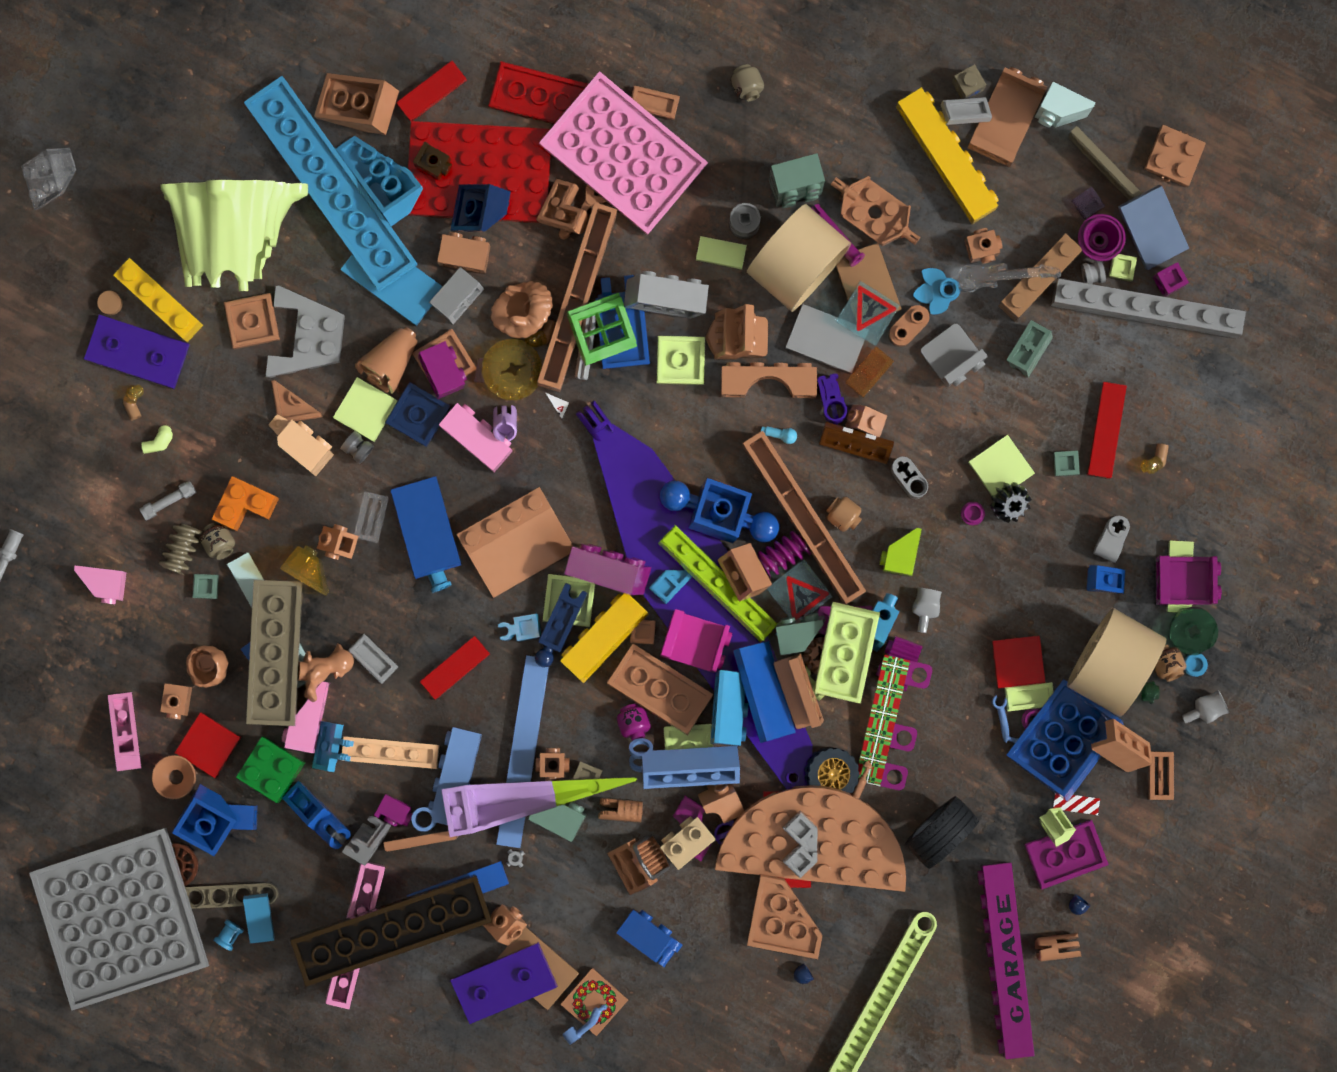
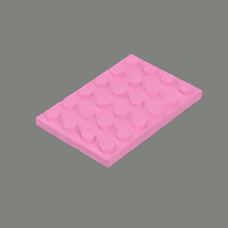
[539,71,708,235]

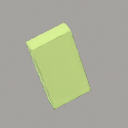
[696,236,747,269]
[1004,682,1054,711]

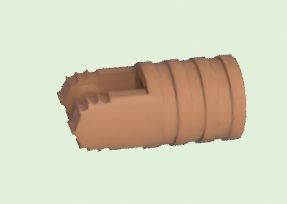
[598,798,643,823]

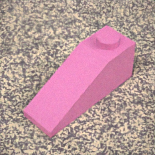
[282,682,329,753]
[108,692,141,771]

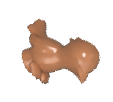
[298,643,354,702]

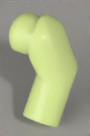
[142,425,173,454]

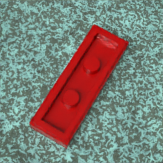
[396,61,467,122]
[420,636,490,700]

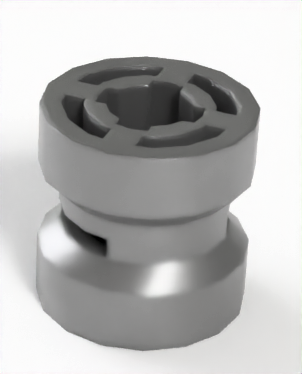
[341,431,374,464]

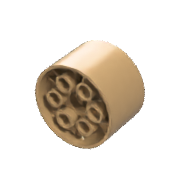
[747,204,851,312]
[1067,608,1166,717]

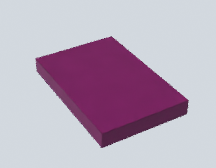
[1024,820,1109,890]

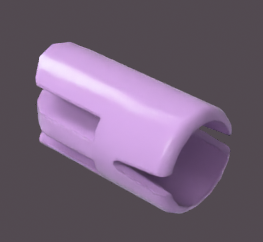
[493,405,517,442]

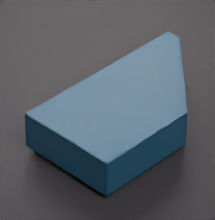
[649,570,692,605]

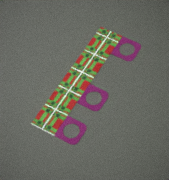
[858,655,932,790]

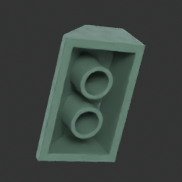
[528,802,587,842]

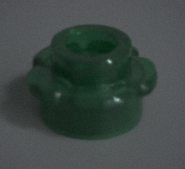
[1141,681,1160,704]

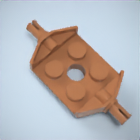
[831,176,921,246]

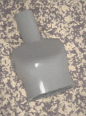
[912,588,942,633]
[1182,690,1229,724]

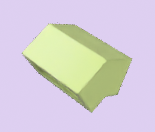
[1039,808,1076,847]

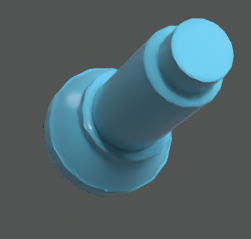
[761,426,797,444]

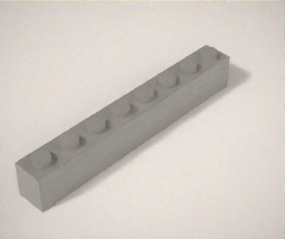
[1051,278,1246,339]

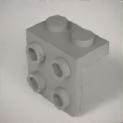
[921,324,988,388]

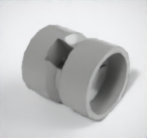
[729,203,761,239]

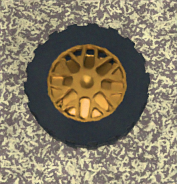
[804,747,860,793]

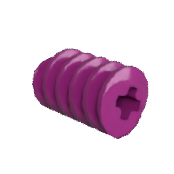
[757,531,811,579]

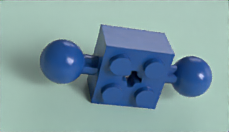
[660,478,779,544]

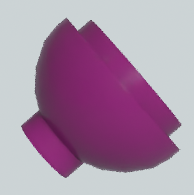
[1078,214,1126,262]

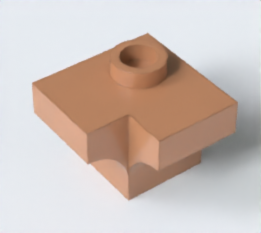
[698,784,744,823]

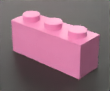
[439,403,513,473]

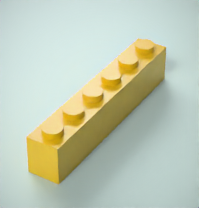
[896,87,999,224]

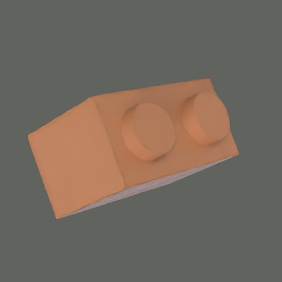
[437,232,491,274]
[718,543,772,602]

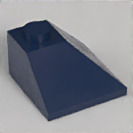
[450,184,511,232]

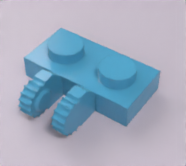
[312,721,354,772]

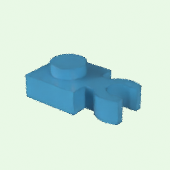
[498,614,542,642]

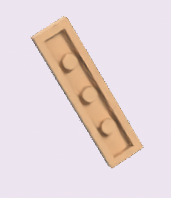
[342,737,440,769]

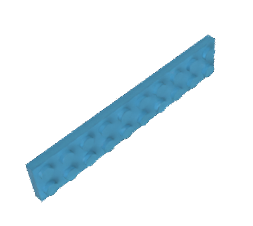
[244,76,418,292]

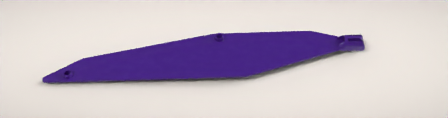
[575,400,812,790]

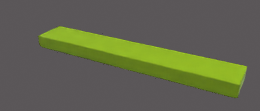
[658,525,777,643]

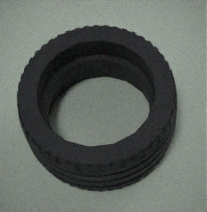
[905,796,979,869]

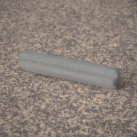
[575,315,597,380]

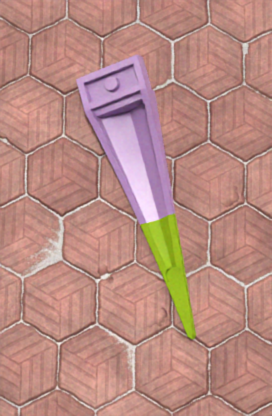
[442,777,637,837]

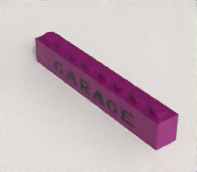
[977,862,1035,1059]

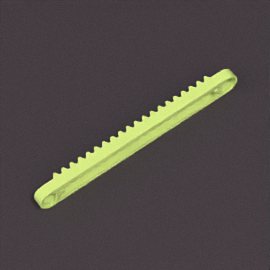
[828,911,937,1072]

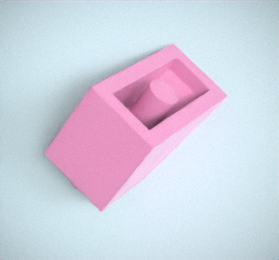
[74,566,126,604]

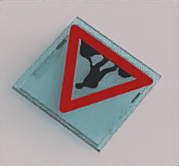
[836,281,900,346]
[767,559,833,620]

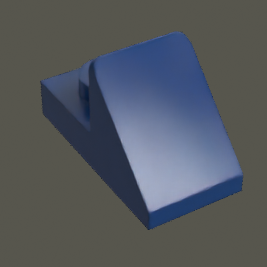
[1087,565,1125,594]

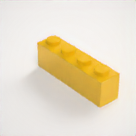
[114,258,203,342]
[560,593,649,683]

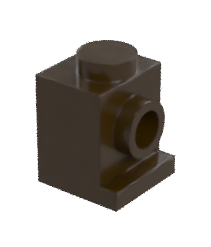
[413,142,452,180]

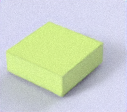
[1109,254,1137,282]

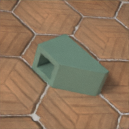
[776,613,826,655]

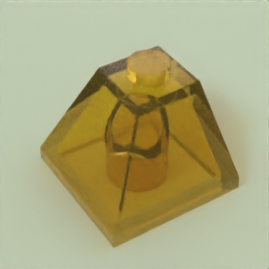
[280,545,329,596]

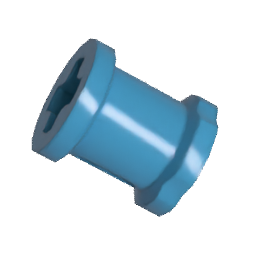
[427,571,452,593]
[213,919,244,951]

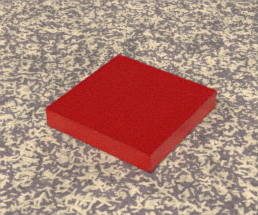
[992,636,1046,689]
[175,712,242,778]

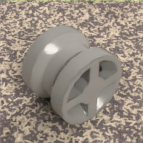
[1081,261,1106,284]

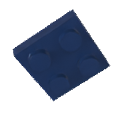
[385,382,451,447]

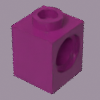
[1152,262,1189,297]

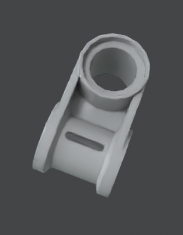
[1093,516,1130,563]

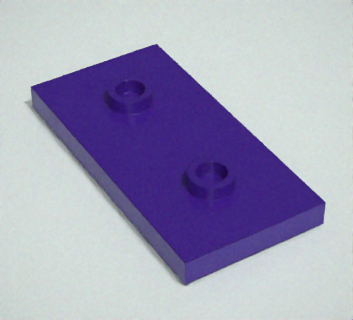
[84,315,190,389]
[450,942,558,1024]

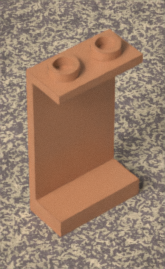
[967,67,1047,167]

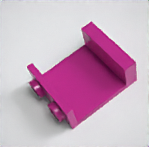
[660,609,732,673]

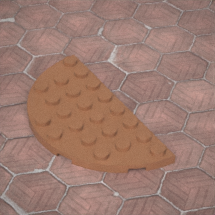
[715,785,906,892]

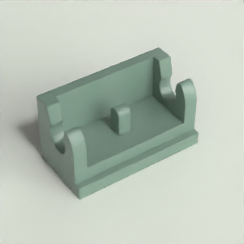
[1007,320,1053,378]

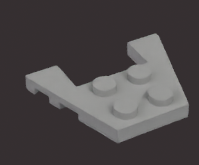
[266,286,345,378]

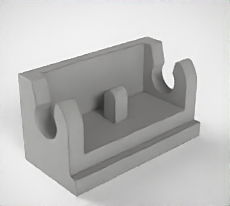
[429,267,484,324]
[342,816,391,866]

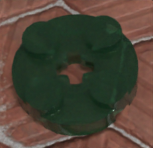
[1169,607,1219,655]

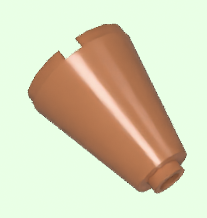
[355,327,417,394]

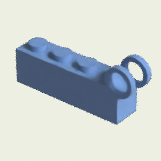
[412,727,482,831]
[629,738,740,789]

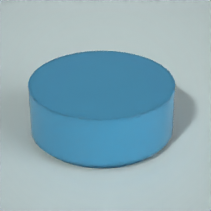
[1184,653,1208,677]

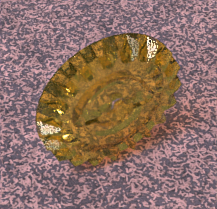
[482,339,542,400]

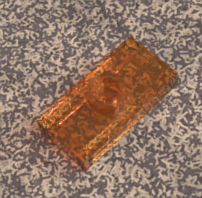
[845,346,894,398]

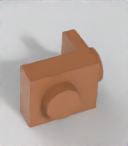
[845,405,887,437]

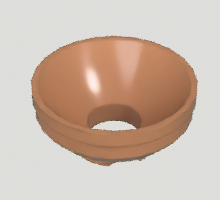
[152,755,196,799]

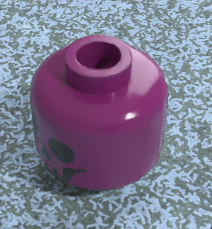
[616,704,651,741]

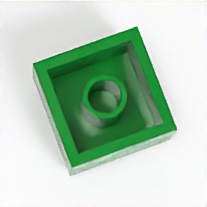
[236,737,306,803]

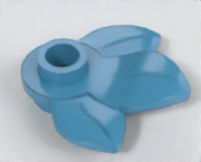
[913,268,960,315]

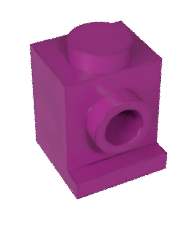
[374,794,413,827]

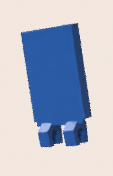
[595,275,650,369]

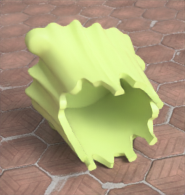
[160,180,308,291]

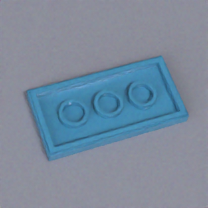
[340,255,443,326]

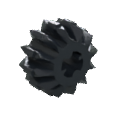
[990,482,1032,523]

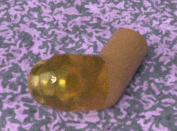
[525,319,556,347]
[123,384,144,421]
[1141,443,1169,474]

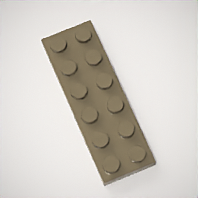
[246,580,303,726]

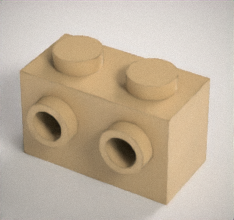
[660,816,716,870]

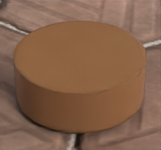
[97,291,123,315]

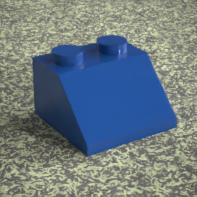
[172,784,238,856]

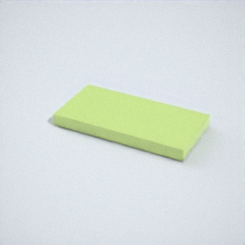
[814,602,880,703]

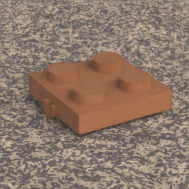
[1144,125,1206,187]

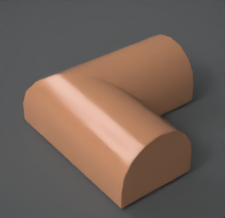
[536,179,589,234]

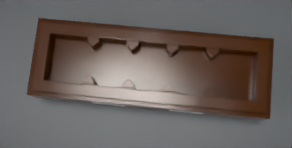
[819,422,894,464]

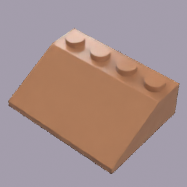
[457,487,574,598]

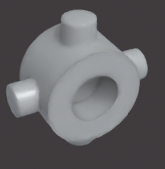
[506,849,525,868]

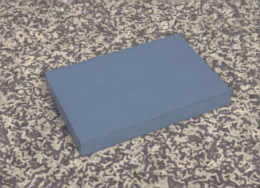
[1118,185,1189,270]

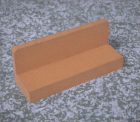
[774,653,824,729]
[1091,719,1152,772]

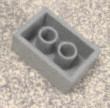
[624,271,709,319]

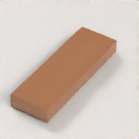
[384,831,458,852]

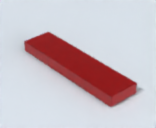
[1087,382,1127,479]

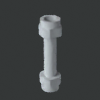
[139,480,196,521]

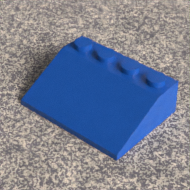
[1007,679,1124,802]

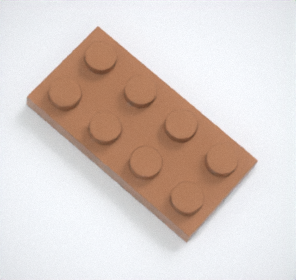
[607,644,713,736]

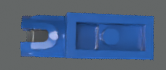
[282,781,351,849]

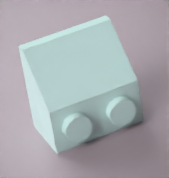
[1035,82,1095,127]

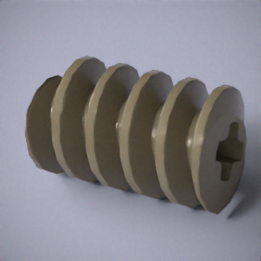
[158,523,203,575]

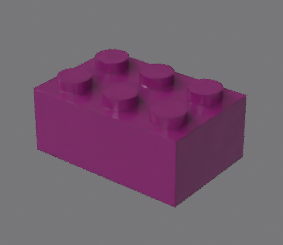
[564,543,652,595]

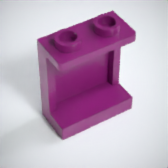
[1156,556,1222,605]

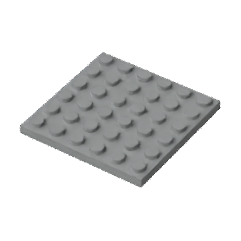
[29,828,209,1011]

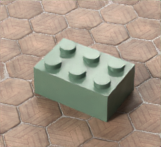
[769,153,825,208]

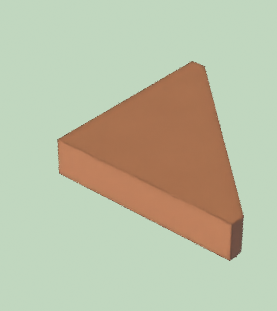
[271,380,322,422]

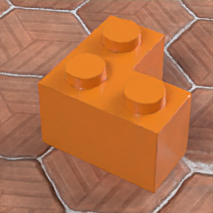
[212,476,279,531]

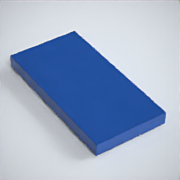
[391,476,461,579]
[733,641,796,743]

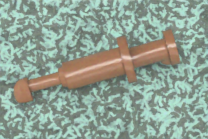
[851,761,872,801]

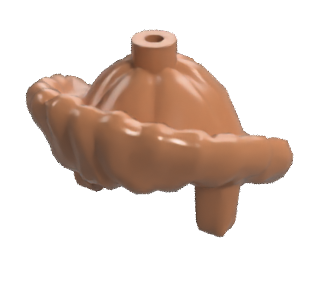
[491,281,553,338]

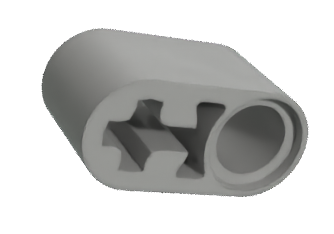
[891,457,928,499]

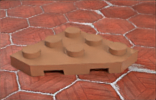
[747,874,822,959]

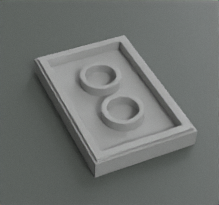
[785,304,869,374]

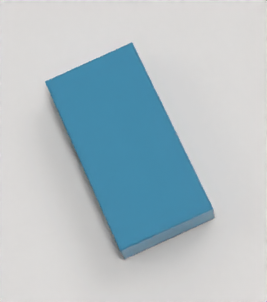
[243,893,275,943]

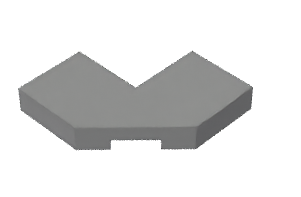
[783,811,818,878]

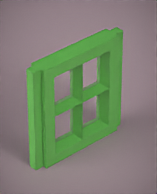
[567,292,637,366]

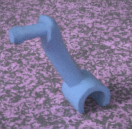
[991,695,1019,743]
[563,1004,607,1045]

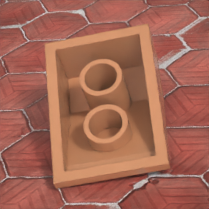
[314,73,399,135]

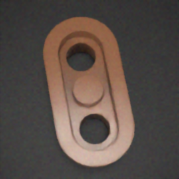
[889,305,929,347]

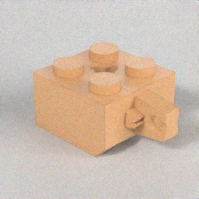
[269,414,334,476]

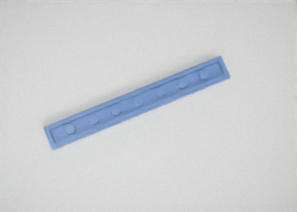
[496,655,549,848]

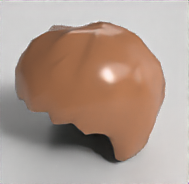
[186,645,229,688]

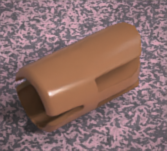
[1035,933,1082,961]

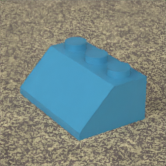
[710,670,748,746]

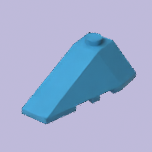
[336,136,423,226]

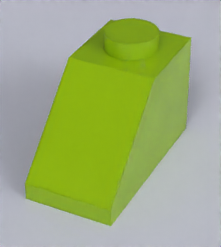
[879,528,922,577]

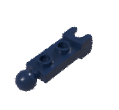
[535,583,588,668]

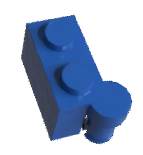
[617,910,683,967]

